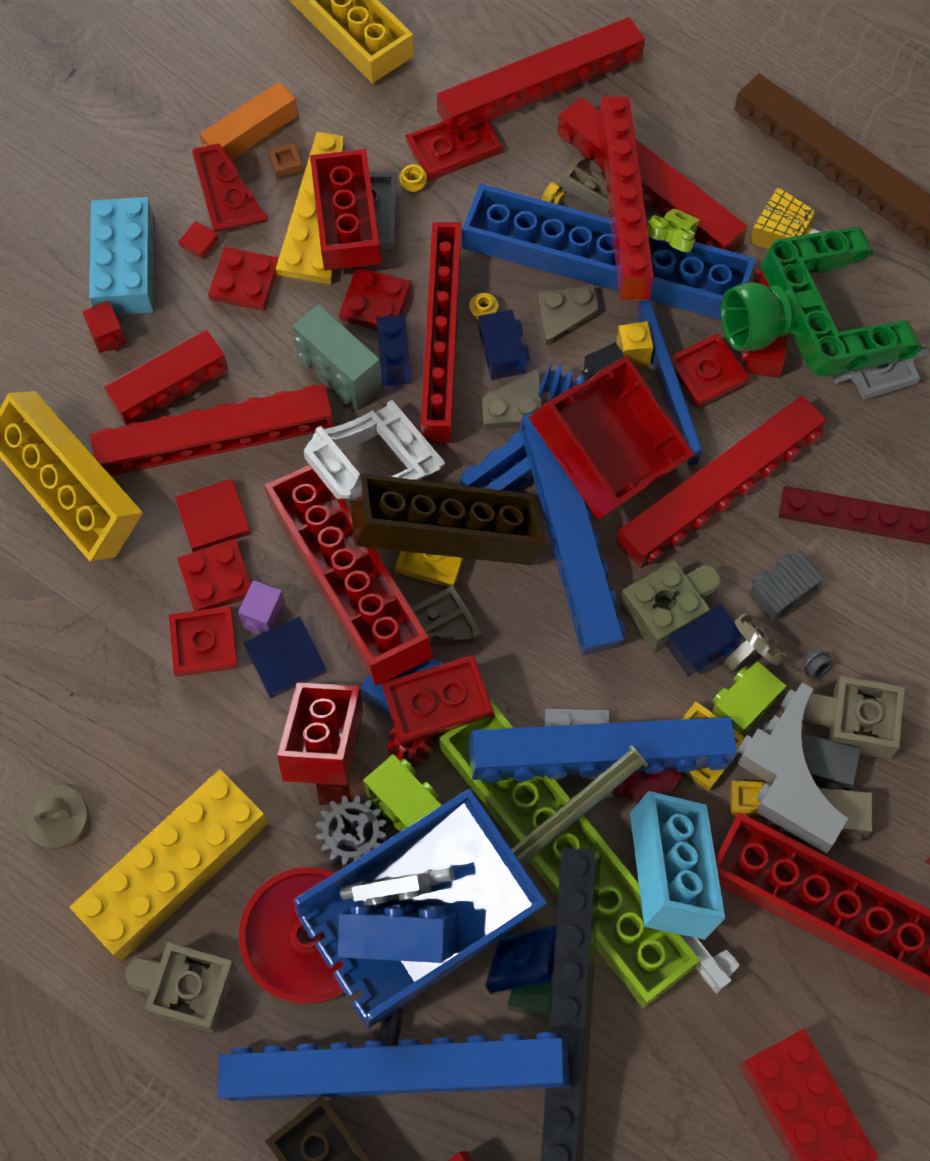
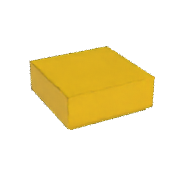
[730,780,765,817]

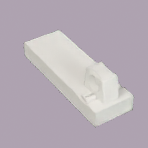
[680,934,739,994]

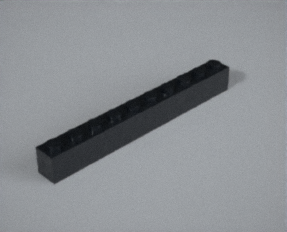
[541,848,601,1161]

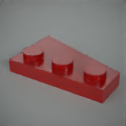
[192,143,268,232]

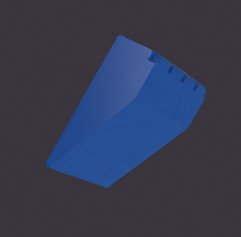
[294,788,547,1029]

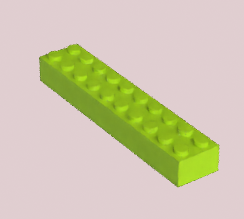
[439,701,700,1009]

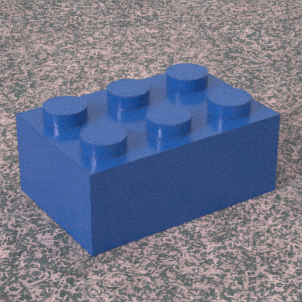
[338,901,456,963]

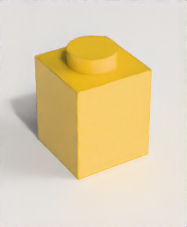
[616,322,653,367]

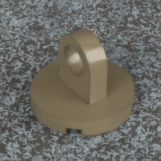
[725,612,788,673]
[22,785,89,850]

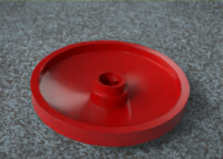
[239,867,345,1005]

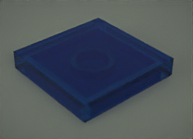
[243,616,327,699]
[485,925,556,994]

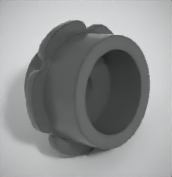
[803,650,833,679]

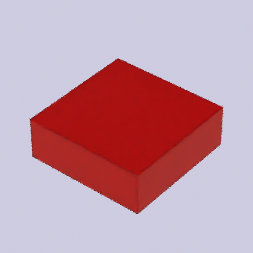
[178,221,219,259]

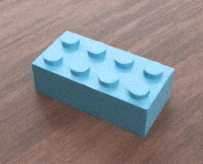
[89,197,154,315]
[630,791,725,939]

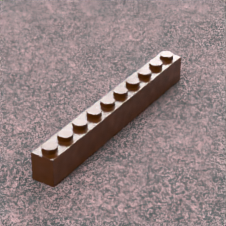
[734,73,930,251]

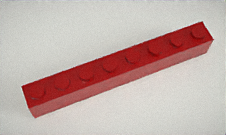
[437,17,645,134]
[599,96,654,300]
[557,97,748,252]
[420,222,461,443]
[89,384,334,476]
[617,395,826,569]

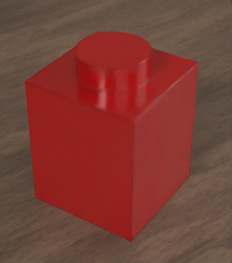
[82,301,126,353]

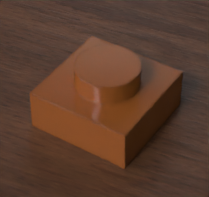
[268,143,303,178]

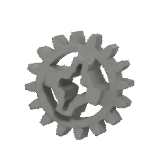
[316,795,387,868]

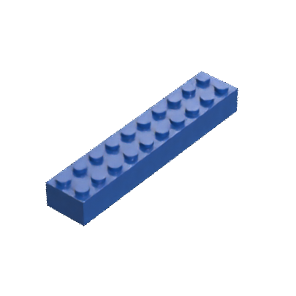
[462,183,756,320]

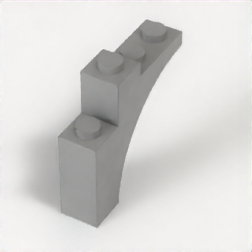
[737,683,848,854]

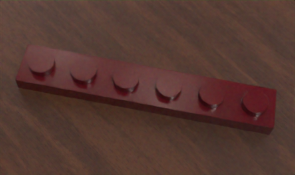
[778,486,930,545]

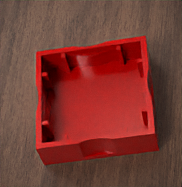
[528,355,695,520]

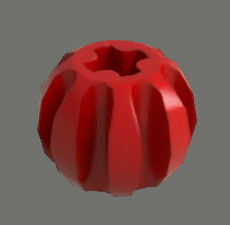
[386,727,435,768]

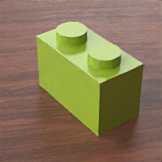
[712,661,786,736]

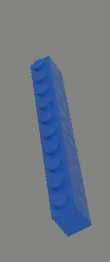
[218,1032,570,1102]

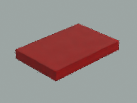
[405,120,503,182]
[381,654,494,745]

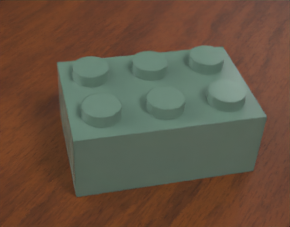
[292,304,383,411]

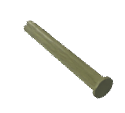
[511,745,648,866]

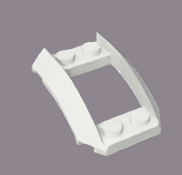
[304,400,446,499]

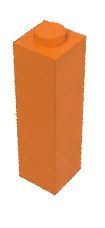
[200,82,298,161]

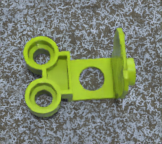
[646,208,700,252]

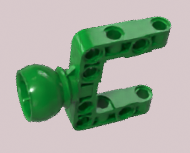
[720,227,922,376]

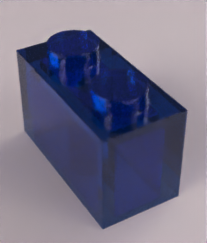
[478,309,530,380]
[376,315,411,386]
[667,604,743,677]

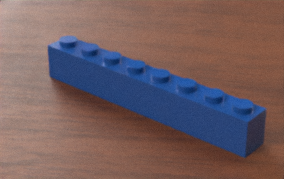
[519,413,625,655]
[468,717,737,783]

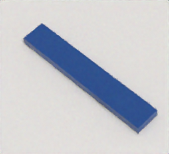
[637,299,702,466]

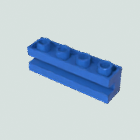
[460,431,533,492]

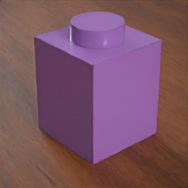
[238,580,285,634]

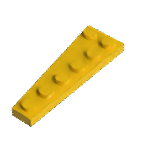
[276,132,344,285]

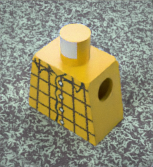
[750,187,821,249]

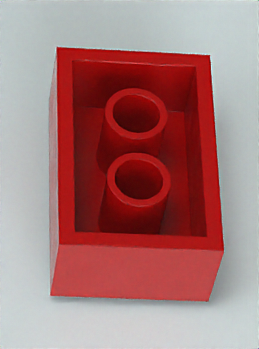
[277,683,363,785]

